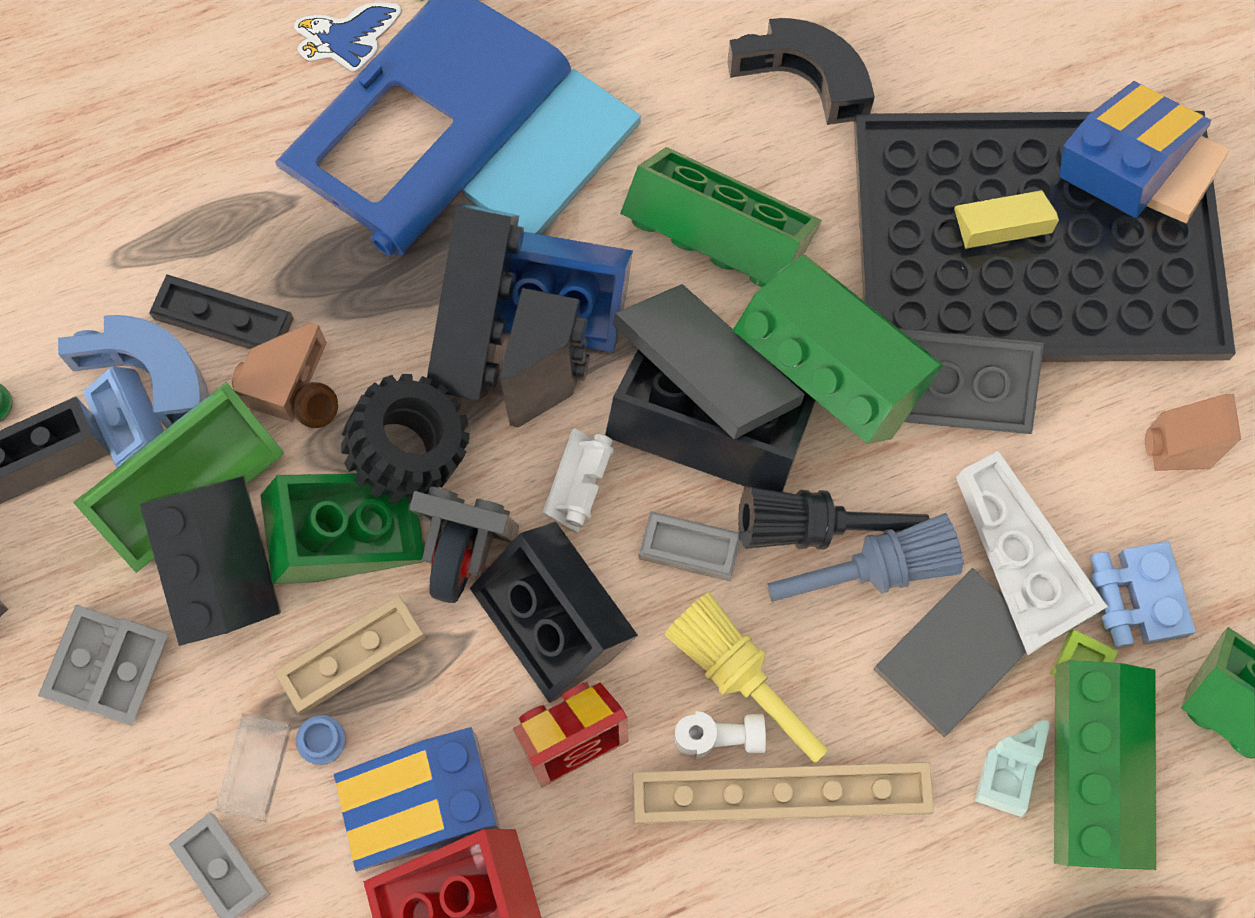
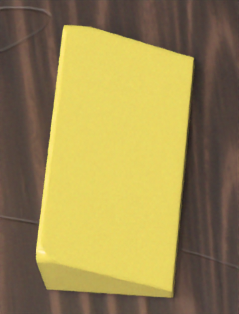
[954,190,1059,249]

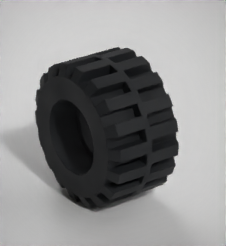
[341,374,470,504]

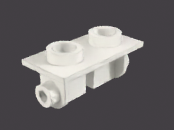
[542,428,614,533]

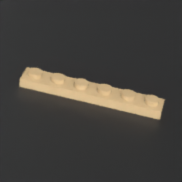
[633,762,934,825]

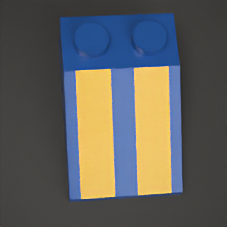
[1059,81,1211,218]
[334,727,500,872]

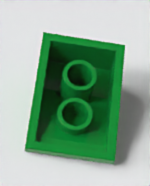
[260,473,424,584]

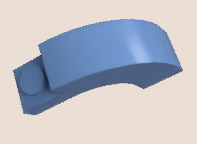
[58,315,209,428]

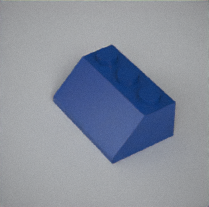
[501,232,633,353]

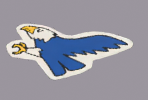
[294,2,401,71]

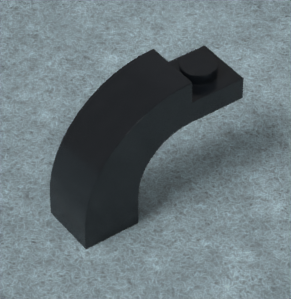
[727,18,875,125]

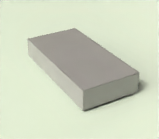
[639,511,740,581]

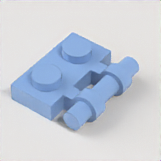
[1090,541,1196,649]

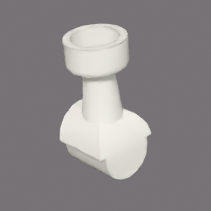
[674,711,766,760]

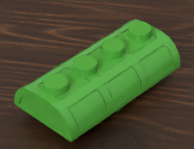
[73,382,284,573]

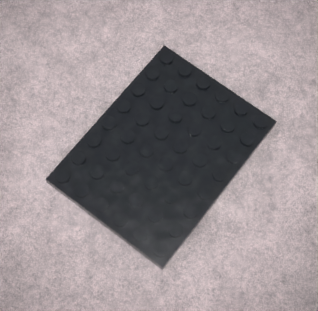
[854,111,1236,362]

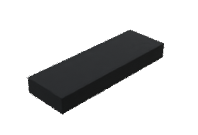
[149,274,294,349]

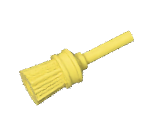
[664,592,829,763]

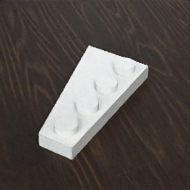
[956,451,1108,655]

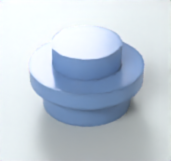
[296,715,346,765]

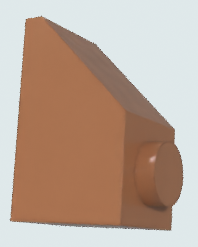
[232,322,327,422]
[1145,394,1241,471]

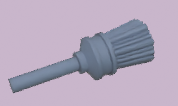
[767,513,964,602]

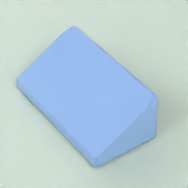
[83,366,164,468]

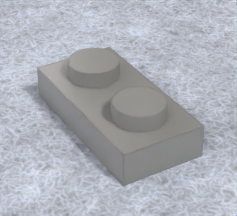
[169,812,271,918]

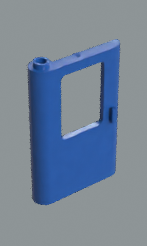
[275,0,571,256]

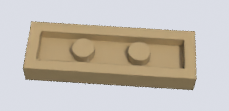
[274,595,426,716]

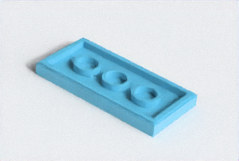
[463,69,641,235]

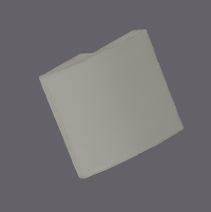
[38,605,169,726]

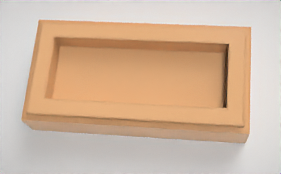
[1147,136,1230,224]

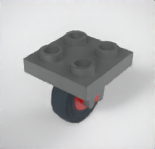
[409,487,519,603]

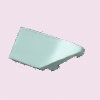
[974,720,1050,817]

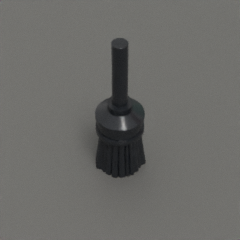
[738,486,930,550]

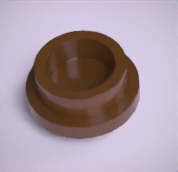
[292,382,338,428]

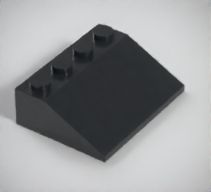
[605,349,816,492]

